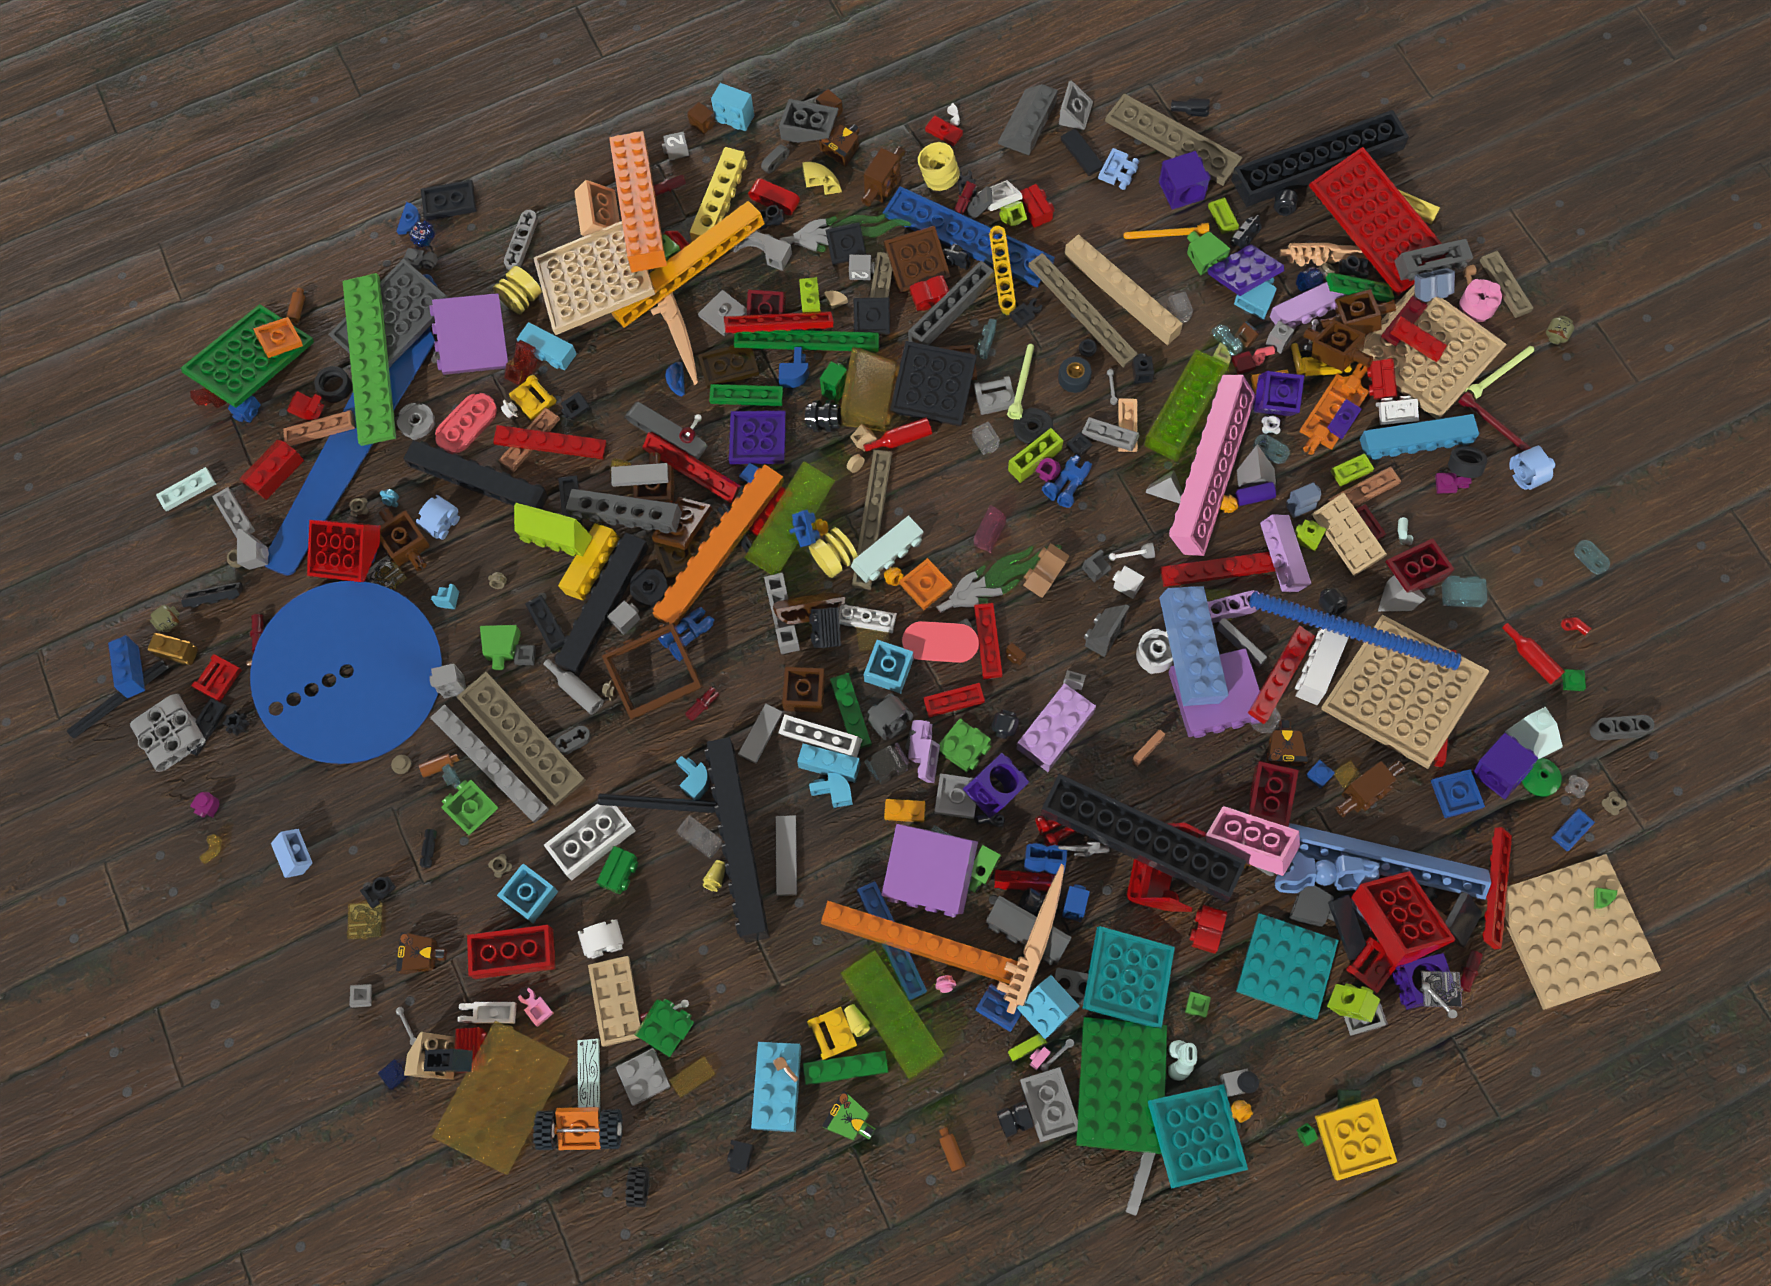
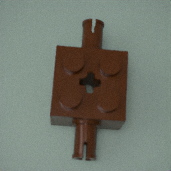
[861,146,906,206]
[1320,289,1396,334]
[1304,320,1374,372]
[633,452,674,519]
[379,508,431,571]
[1335,760,1405,817]

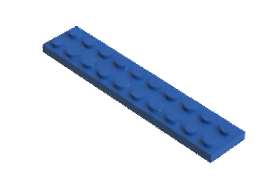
[883,186,1055,288]

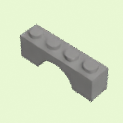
[730,230,792,271]
[764,573,800,654]

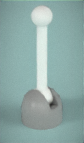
[1109,543,1155,561]

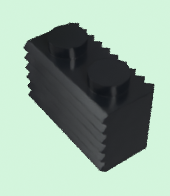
[809,607,841,648]

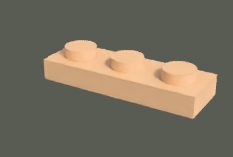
[1118,398,1138,452]

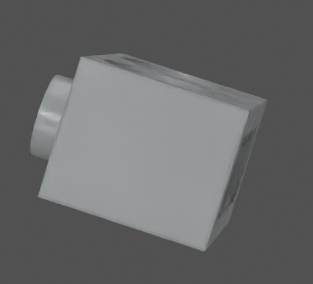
[430,664,466,698]

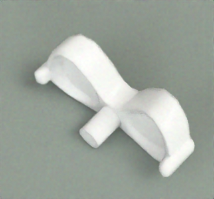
[947,103,960,126]

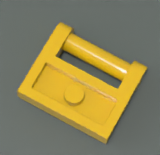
[509,375,557,421]
[807,1007,857,1060]

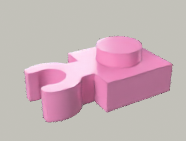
[518,988,554,1027]

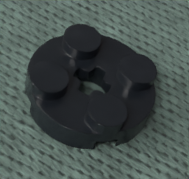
[630,569,668,607]

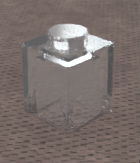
[1166,292,1193,323]
[972,421,1000,455]

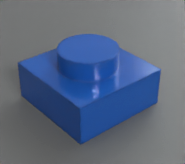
[1306,760,1335,788]

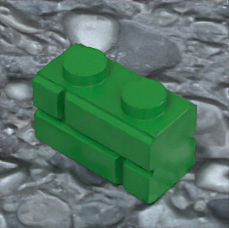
[596,846,638,895]

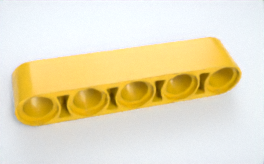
[989,226,1016,315]

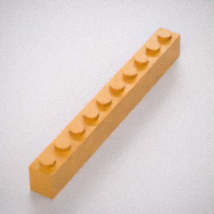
[611,201,765,328]

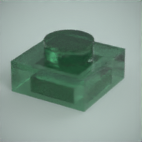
[1337,1089,1361,1109]

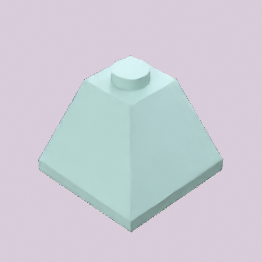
[1505,707,1562,759]

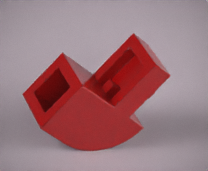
[286,391,325,421]

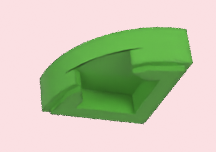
[1594,887,1618,909]

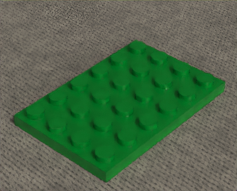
[181,304,314,408]
[1076,1017,1167,1154]

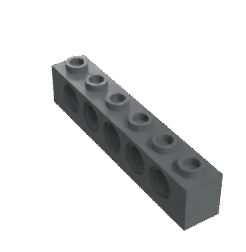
[566,489,682,533]

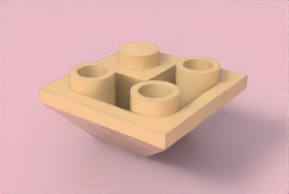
[404,1032,455,1079]

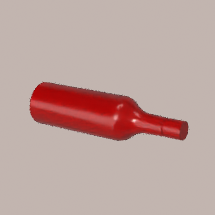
[863,417,932,452]
[1502,623,1565,685]

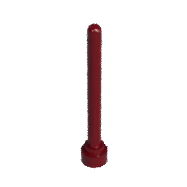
[1458,391,1531,451]

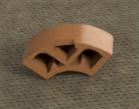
[1023,543,1069,598]

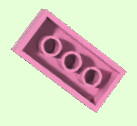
[1206,806,1300,876]

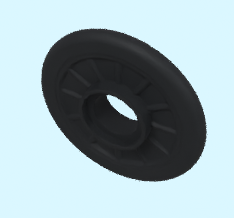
[1013,408,1054,444]

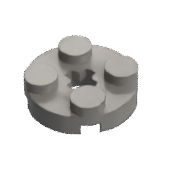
[397,403,435,440]

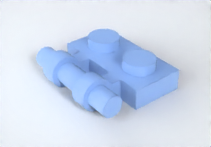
[1098,148,1139,190]

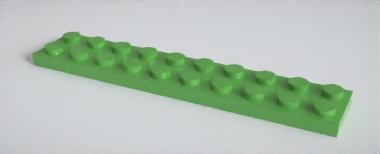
[343,273,396,446]

